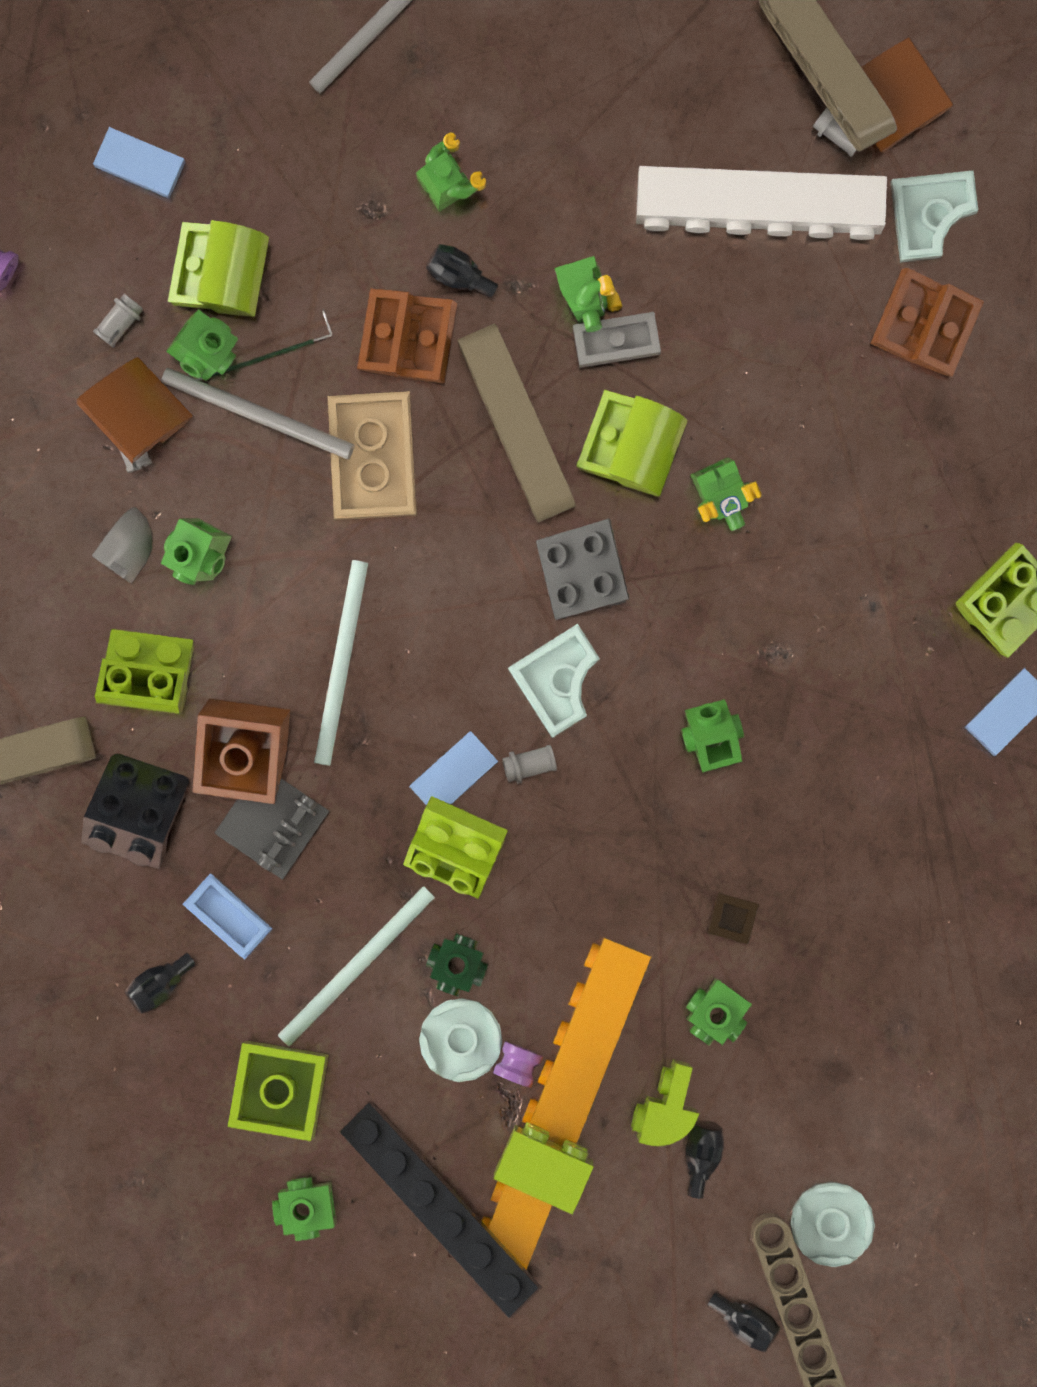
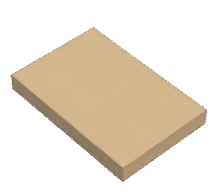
[327,391,417,520]

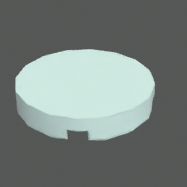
[419,998,503,1082]
[790,1181,875,1267]

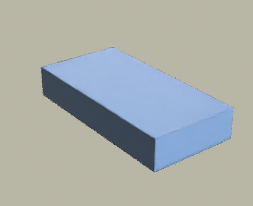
[93,127,186,199]
[965,668,1037,756]
[409,731,498,805]
[183,873,273,960]

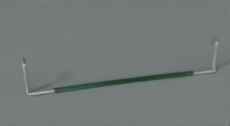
[187,309,332,381]

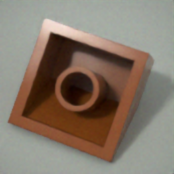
[193,698,290,804]

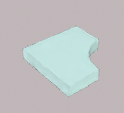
[891,170,978,263]
[508,624,600,738]

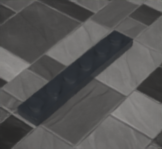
[340,1102,542,1318]

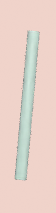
[314,560,368,766]
[278,886,435,1047]

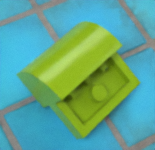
[168,220,269,317]
[576,390,688,497]
[956,543,1037,658]
[95,629,194,714]
[403,796,508,899]
[631,1059,699,1146]

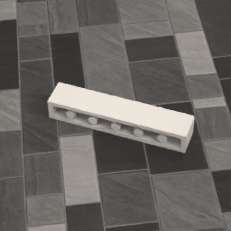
[636,166,887,240]

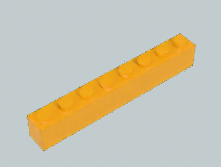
[482,937,651,1270]

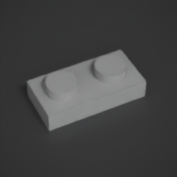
[573,312,661,368]

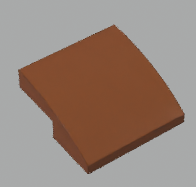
[861,37,955,153]
[870,268,984,377]
[357,288,457,383]
[77,357,193,464]

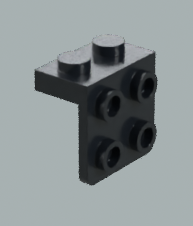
[81,754,189,869]

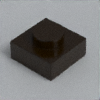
[707,893,759,944]

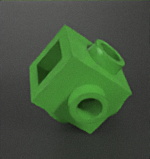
[166,309,238,381]
[161,518,232,585]
[681,699,744,772]
[685,978,752,1046]
[272,1177,337,1241]

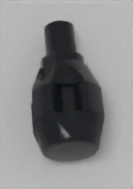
[426,244,499,298]
[124,953,196,1014]
[686,1122,724,1199]
[707,1292,781,1352]

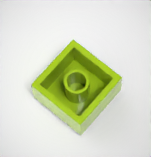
[228,1041,329,1141]
[493,1122,594,1215]

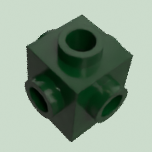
[425,933,489,997]

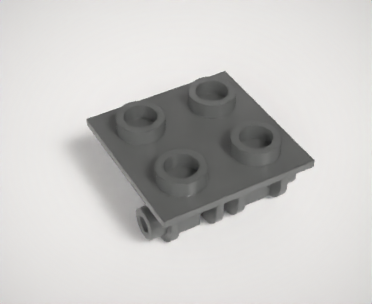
[536,519,630,620]
[214,778,329,880]

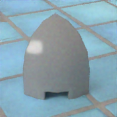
[92,507,153,583]

